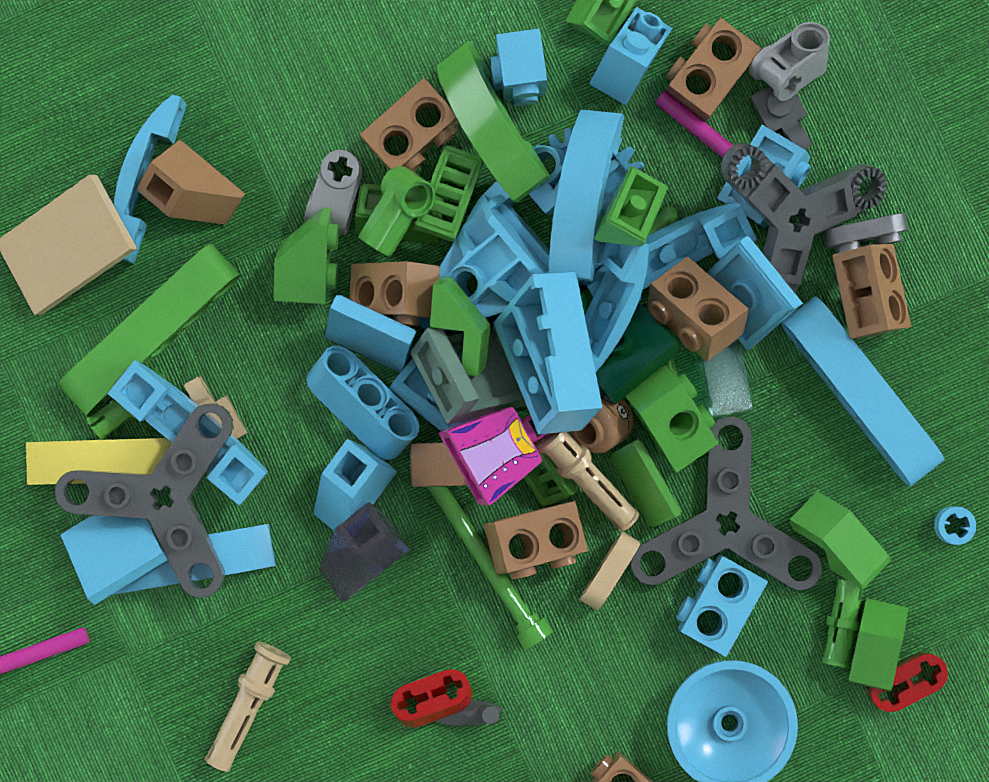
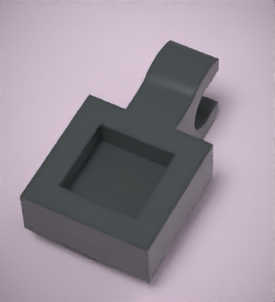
[749,86,811,150]

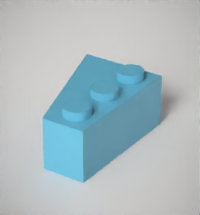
[493,272,602,434]

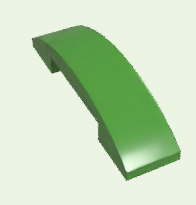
[436,41,550,203]

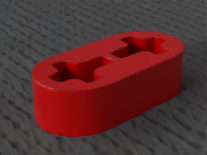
[868,652,948,712]
[391,669,473,728]

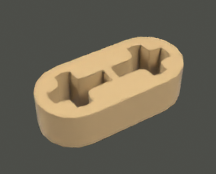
[579,531,641,611]

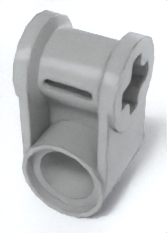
[749,22,830,101]
[304,150,363,236]

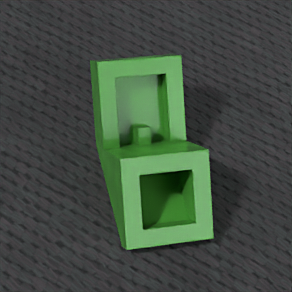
[430,276,490,376]
[790,491,891,590]

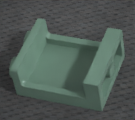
[410,325,527,425]

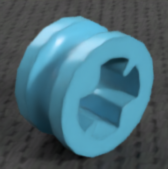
[934,506,976,545]

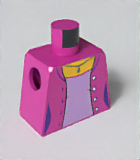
[439,407,550,506]

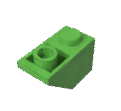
[274,208,339,304]

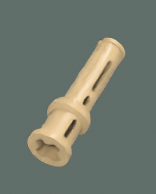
[534,432,639,531]
[204,641,291,772]

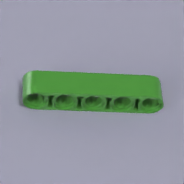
[58,243,241,417]

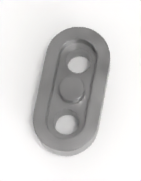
[822,213,909,254]

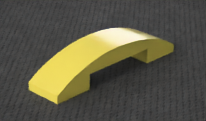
[26,438,171,485]

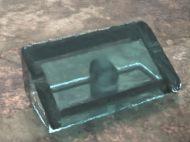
[699,339,753,417]

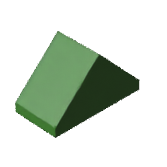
[848,598,909,692]

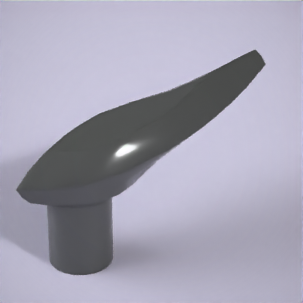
[434,700,503,726]

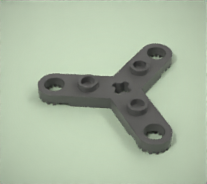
[721,143,888,294]
[55,403,234,598]
[630,416,822,590]

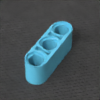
[306,346,420,460]

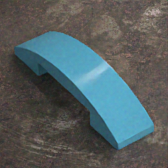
[114,95,187,264]
[549,110,624,282]
[585,202,757,301]
[584,242,648,372]
[108,360,268,506]
[112,524,276,595]

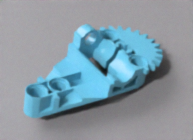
[419,128,645,332]

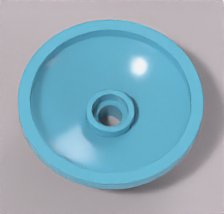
[667,660,798,782]

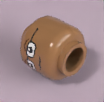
[572,391,634,453]

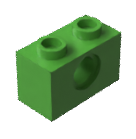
[625,364,719,473]

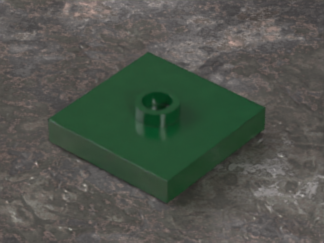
[596,303,682,404]

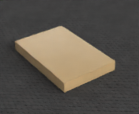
[0,175,137,315]

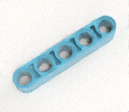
[781,296,945,487]

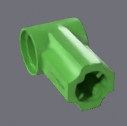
[358,166,435,256]

